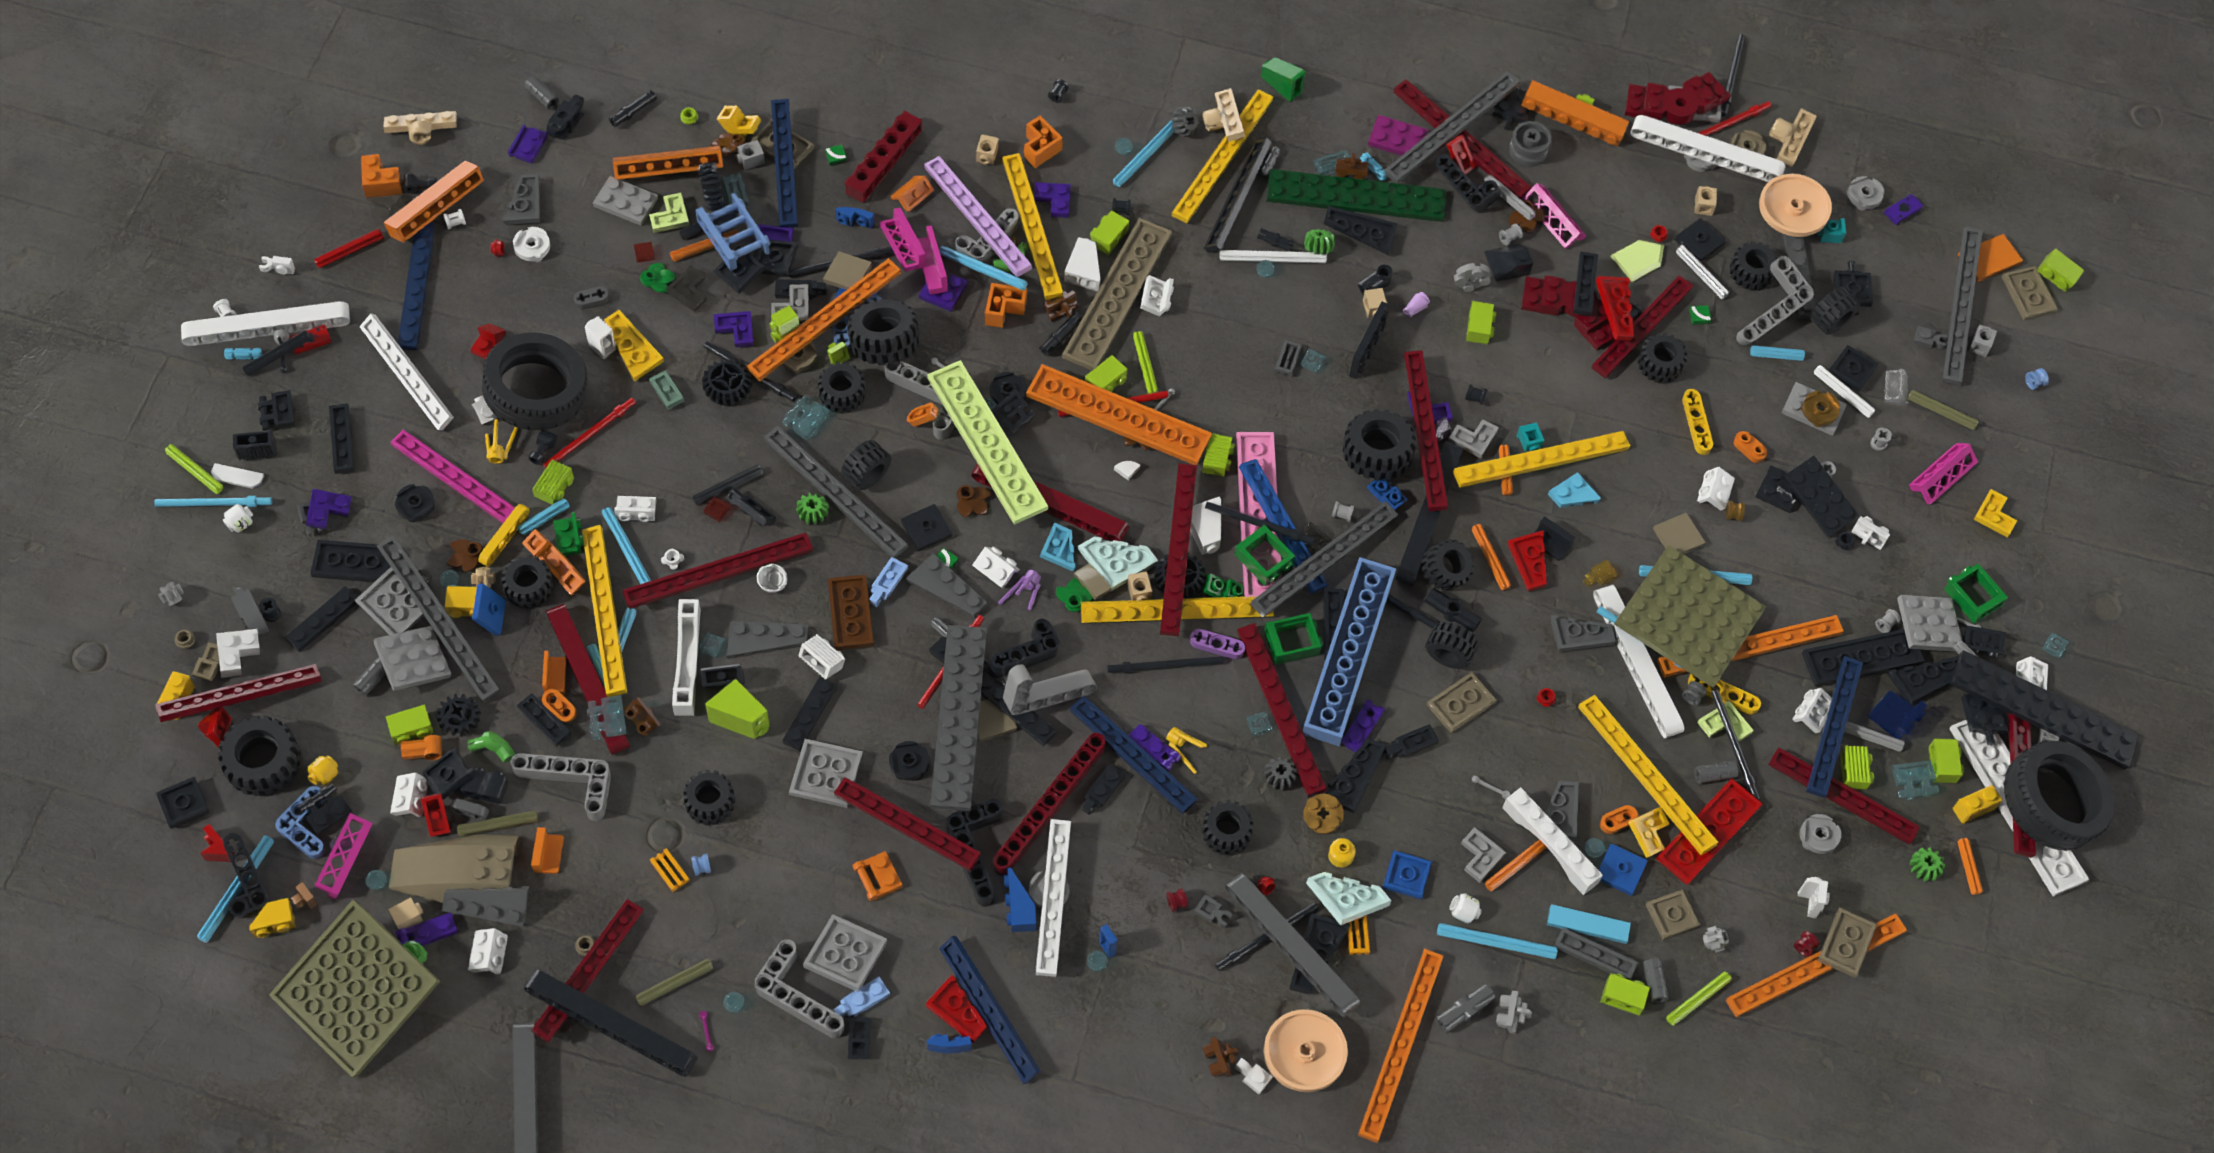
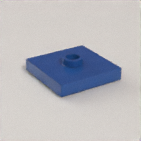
[472,583,506,636]
[1598,843,1648,896]

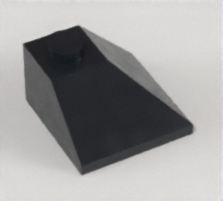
[1484,244,1533,282]

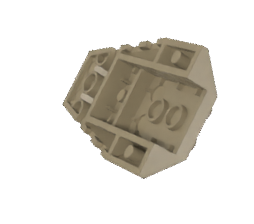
[389,834,520,903]

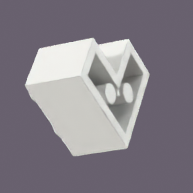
[216,629,260,678]

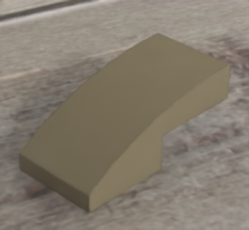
[1073,564,1111,600]
[192,642,220,681]

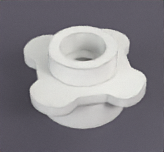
[661,549,684,570]

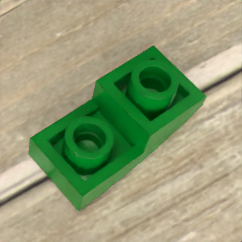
[1203,574,1244,598]

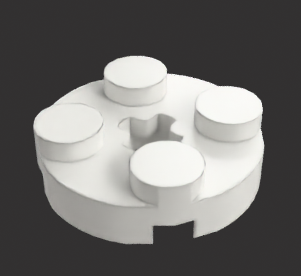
[513,227,551,262]

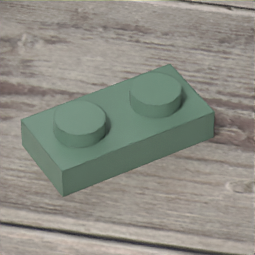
[649,370,684,410]

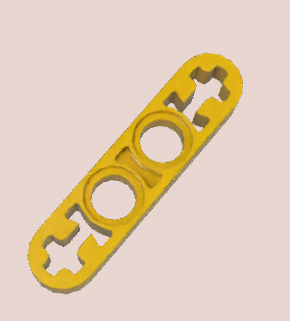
[1682,389,1713,455]
[478,504,530,567]
[1688,674,1761,715]

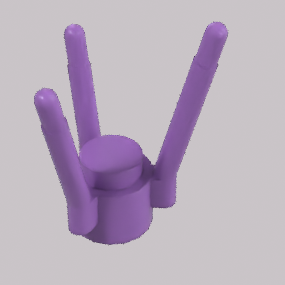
[998,570,1041,610]

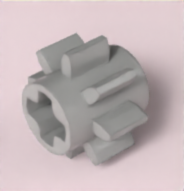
[158,582,184,606]
[1703,926,1729,952]

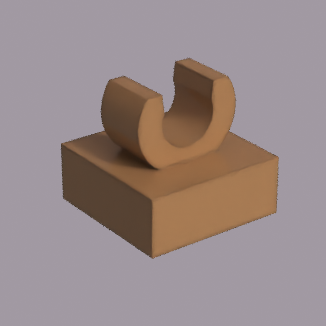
[291,882,318,909]

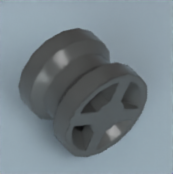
[1682,681,1707,706]

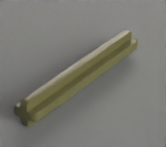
[1908,390,1978,430]
[457,810,538,837]
[636,959,713,1006]

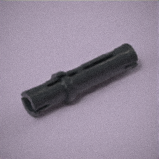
[609,90,657,128]
[1039,312,1083,356]

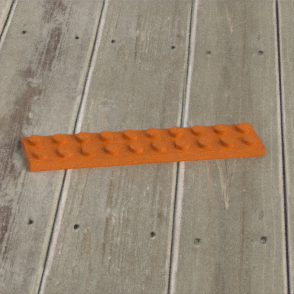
[1026,364,1212,465]

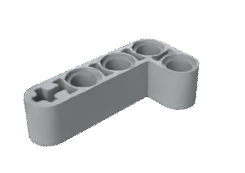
[955,209,1018,264]

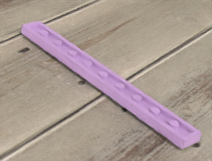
[924,156,1032,277]

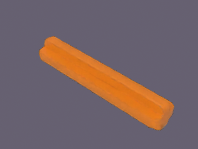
[1499,445,1513,496]
[1957,838,1983,895]

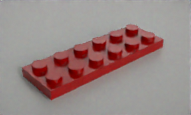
[1656,778,1762,885]

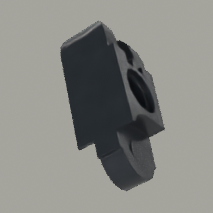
[546,94,584,139]

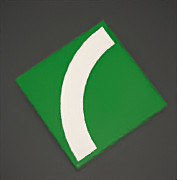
[825,144,847,166]
[1689,305,1711,325]
[936,548,958,569]

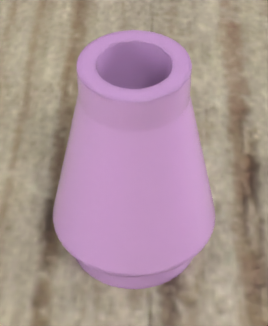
[1403,292,1430,318]

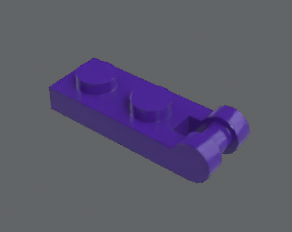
[1341,699,1385,753]
[1128,724,1181,772]
[395,913,458,946]

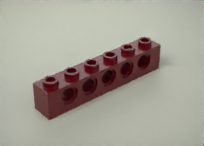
[844,110,922,204]

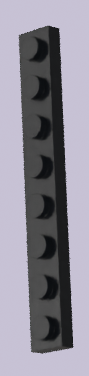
[1204,138,1272,253]
[929,636,1057,747]

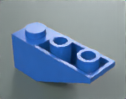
[1004,868,1036,932]

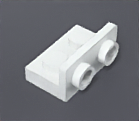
[614,496,657,522]
[2016,656,2048,690]
[1792,688,1831,733]

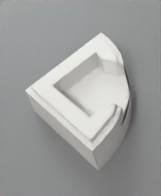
[1114,461,1140,480]

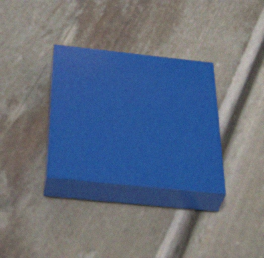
[1383,850,1432,900]

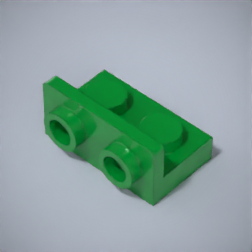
[553,512,584,556]

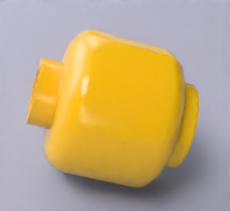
[307,756,338,786]
[1328,838,1356,868]

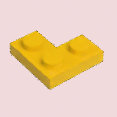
[1973,489,2017,538]
[1628,807,1669,858]

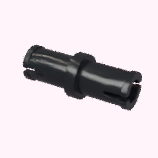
[1257,228,1294,252]

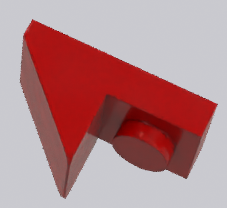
[1446,136,1476,174]
[470,323,506,359]
[197,707,232,747]
[421,793,451,837]
[200,824,234,862]

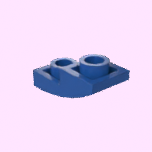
[835,207,875,229]
[1366,479,1408,510]
[927,1034,972,1053]

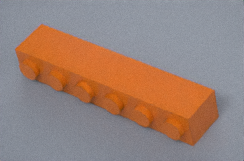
[1521,80,1629,147]
[613,146,723,180]
[384,161,485,243]

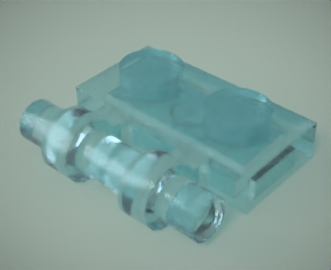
[782,395,830,440]
[587,695,627,740]
[1891,760,1939,799]

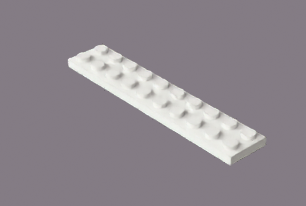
[1949,720,2089,896]

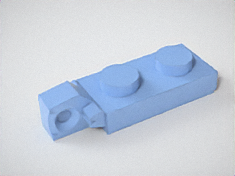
[869,557,908,608]
[833,977,890,1017]

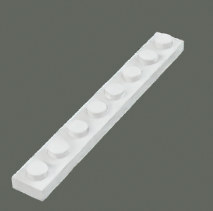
[360,313,454,431]
[1036,819,1071,977]

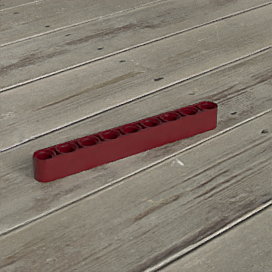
[971,463,1130,542]
[546,603,630,755]
[994,733,1105,876]

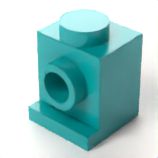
[1817,218,1846,243]
[1516,422,1545,452]

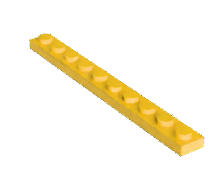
[1172,89,1273,224]
[1002,153,1063,300]
[1453,431,1630,488]
[582,525,628,698]
[1081,596,1274,623]
[1578,695,1718,855]

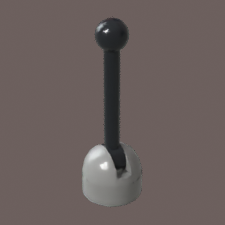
[274,329,289,373]

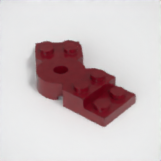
[1624,72,1731,125]
[1521,275,1615,351]

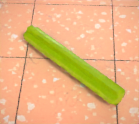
[1133,331,1158,394]
[165,444,224,494]
[1666,972,1732,1026]

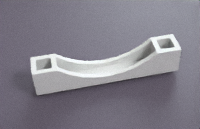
[672,599,701,716]
[1503,787,1602,895]

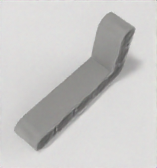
[1736,256,1814,346]
[884,361,955,440]
[1003,664,1097,715]
[511,753,611,821]
[755,940,844,1038]

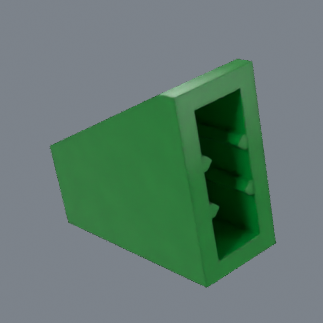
[1261,57,1306,102]

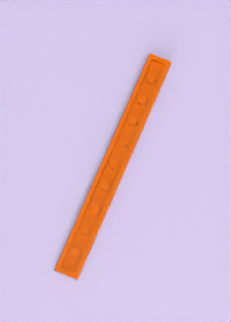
[747,258,901,381]
[1657,615,1844,678]
[1725,913,1907,1018]
[1358,949,1443,1143]

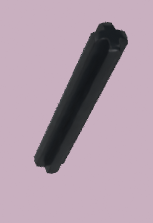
[679,207,746,240]
[242,330,311,376]
[692,465,763,505]

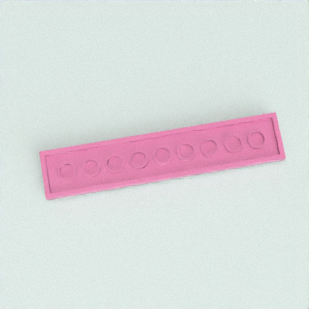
[1236,432,1282,597]

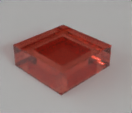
[634,241,655,263]
[703,496,730,522]

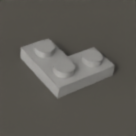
[771,284,809,322]
[1448,419,1499,458]
[1461,827,1506,883]

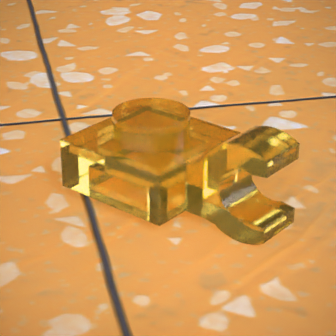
[1583,560,1618,587]

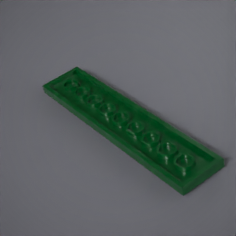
[1266,169,1446,222]

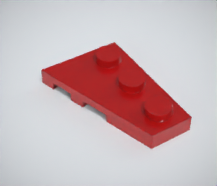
[1507,530,1547,592]
[925,975,987,1044]

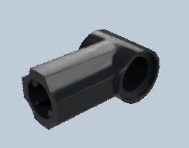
[1358,264,1393,295]

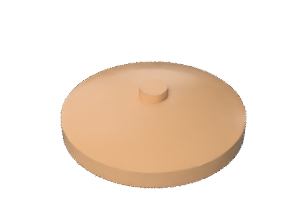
[1759,174,1832,237]
[1264,1010,1348,1092]

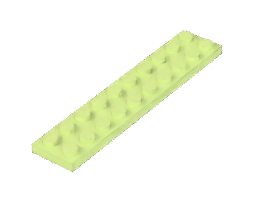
[927,360,1048,525]

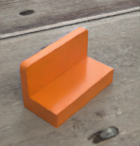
[890,176,934,211]
[542,651,567,696]
[531,827,564,874]

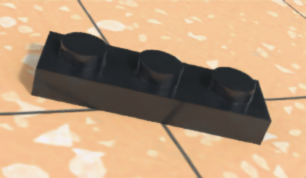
[517,693,572,747]

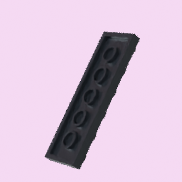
[1802,629,1925,687]

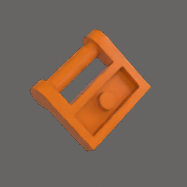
[852,851,903,901]

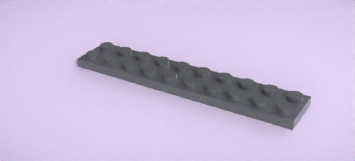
[930,625,987,811]

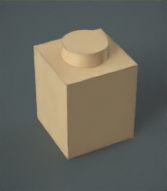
[388,898,424,929]

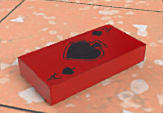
[289,325,332,354]

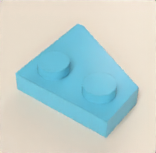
[1548,472,1601,508]
[1039,523,1075,572]

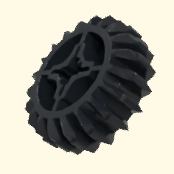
[698,162,724,211]
[702,358,753,407]
[1154,552,1206,599]

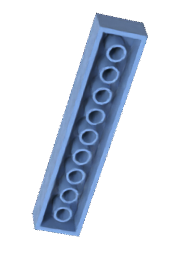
[1302,557,1396,746]

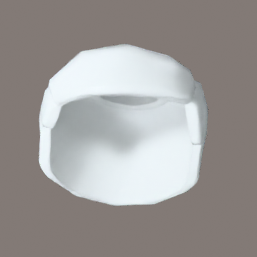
[757,564,788,593]

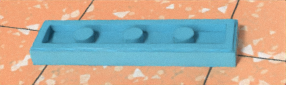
[1547,904,1631,944]

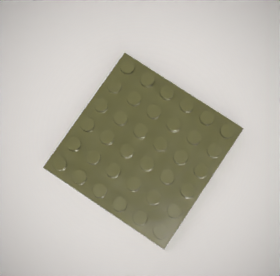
[1614,545,1766,688]
[269,900,441,1078]

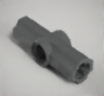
[1436,984,1496,1033]

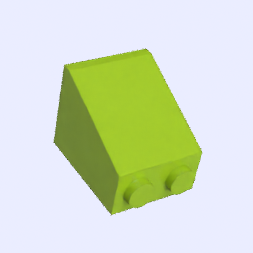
[705,679,770,739]

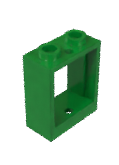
[1234,525,1295,586]
[1944,563,2008,624]
[1264,613,1323,665]

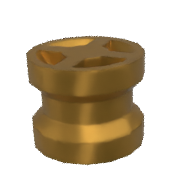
[1726,501,1745,521]

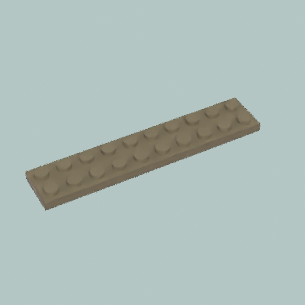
[1062,218,1172,371]

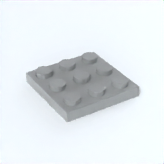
[355,567,440,635]
[1897,595,1963,652]
[374,626,451,691]
[789,739,863,808]
[803,914,887,992]

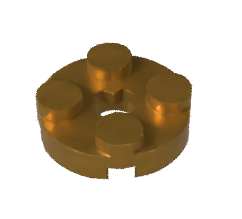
[1801,391,1840,427]
[1303,794,1344,835]

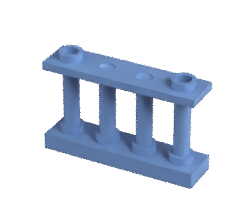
[696,193,770,271]

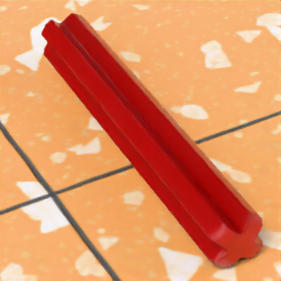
[314,229,383,268]

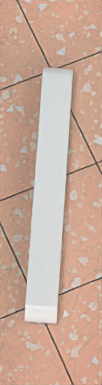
[1631,115,1786,182]
[181,302,350,346]
[1593,585,1684,738]

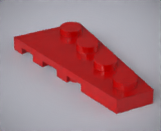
[1595,276,1634,341]

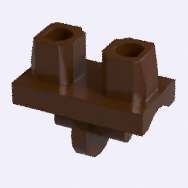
[1335,153,1368,180]
[1044,291,1079,322]
[623,697,661,737]
[1202,1037,1239,1077]

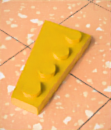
[604,310,664,382]

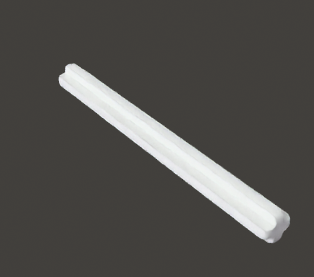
[1220,250,1327,263]

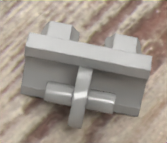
[1496,991,1532,1034]

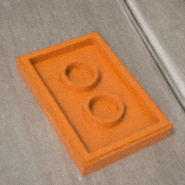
[1957,234,2023,282]

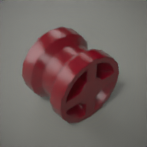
[1166,888,1188,912]
[1794,931,1820,957]

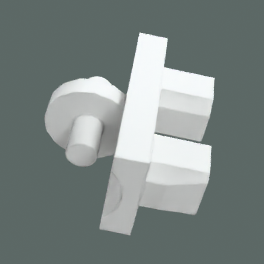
[1851,516,1890,550]

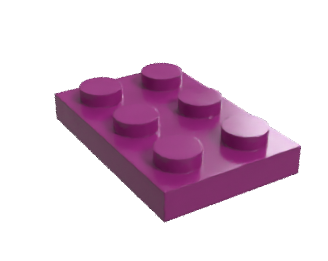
[1368,115,1428,156]

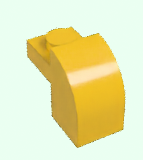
[717,106,762,137]

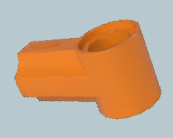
[401,735,442,761]

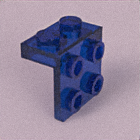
[1869,691,1927,739]

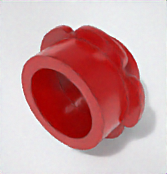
[1650,225,1668,242]
[490,239,505,257]
[1537,688,1556,707]
[1257,877,1276,895]

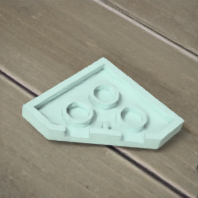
[1078,537,1158,592]
[1306,872,1391,925]

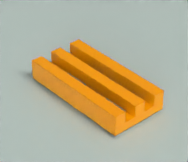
[650,848,690,892]
[1347,915,1370,955]

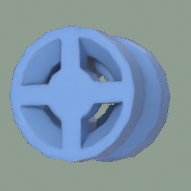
[2025,368,2049,390]
[691,853,711,877]

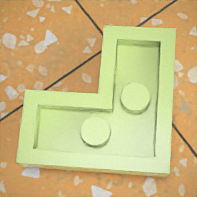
[649,193,689,233]
[1697,701,1754,742]

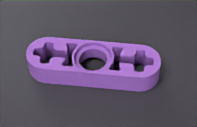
[1190,629,1245,659]

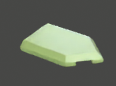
[1611,240,1664,282]

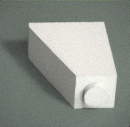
[1064,237,1100,291]
[1190,496,1221,555]

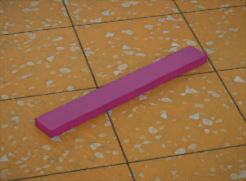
[390,429,515,523]

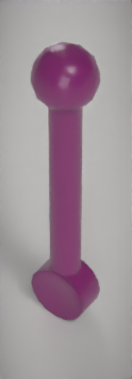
[699,1011,714,1052]

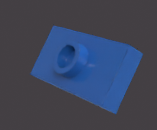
[1099,924,1118,958]

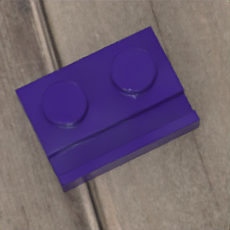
[508,125,548,164]

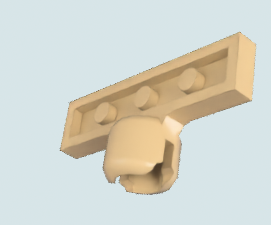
[1203,89,1245,142]
[1769,109,1817,167]
[383,111,457,145]

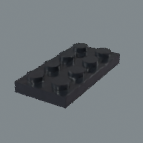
[1349,301,1389,379]
[1782,455,1859,538]
[310,540,391,582]

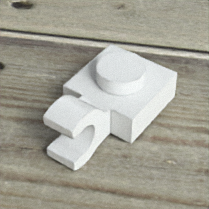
[259,256,295,274]
[1235,1058,1273,1094]

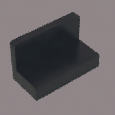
[1534,516,1575,561]

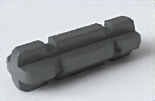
[1259,146,1280,177]

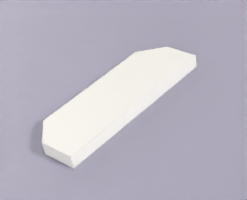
[211,463,265,489]

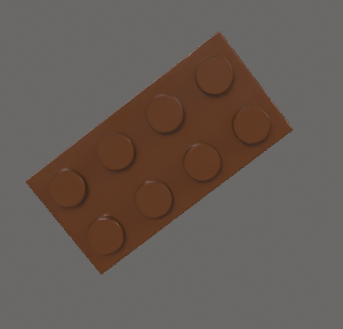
[828,574,874,650]

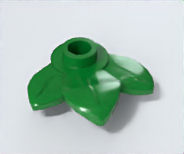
[640,263,677,293]
[1056,578,1093,612]

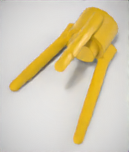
[485,419,518,464]
[1166,727,1207,774]

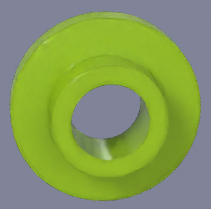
[680,107,698,125]

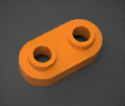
[907,403,939,426]
[1734,431,1767,463]
[542,689,577,723]
[1600,805,1638,834]

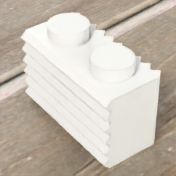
[584,317,616,359]
[799,634,845,679]

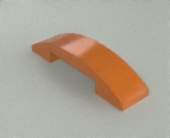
[522,529,586,595]

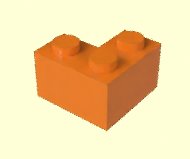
[1024,116,1063,168]
[361,154,403,198]
[985,283,1027,328]

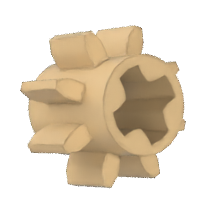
[471,567,496,588]

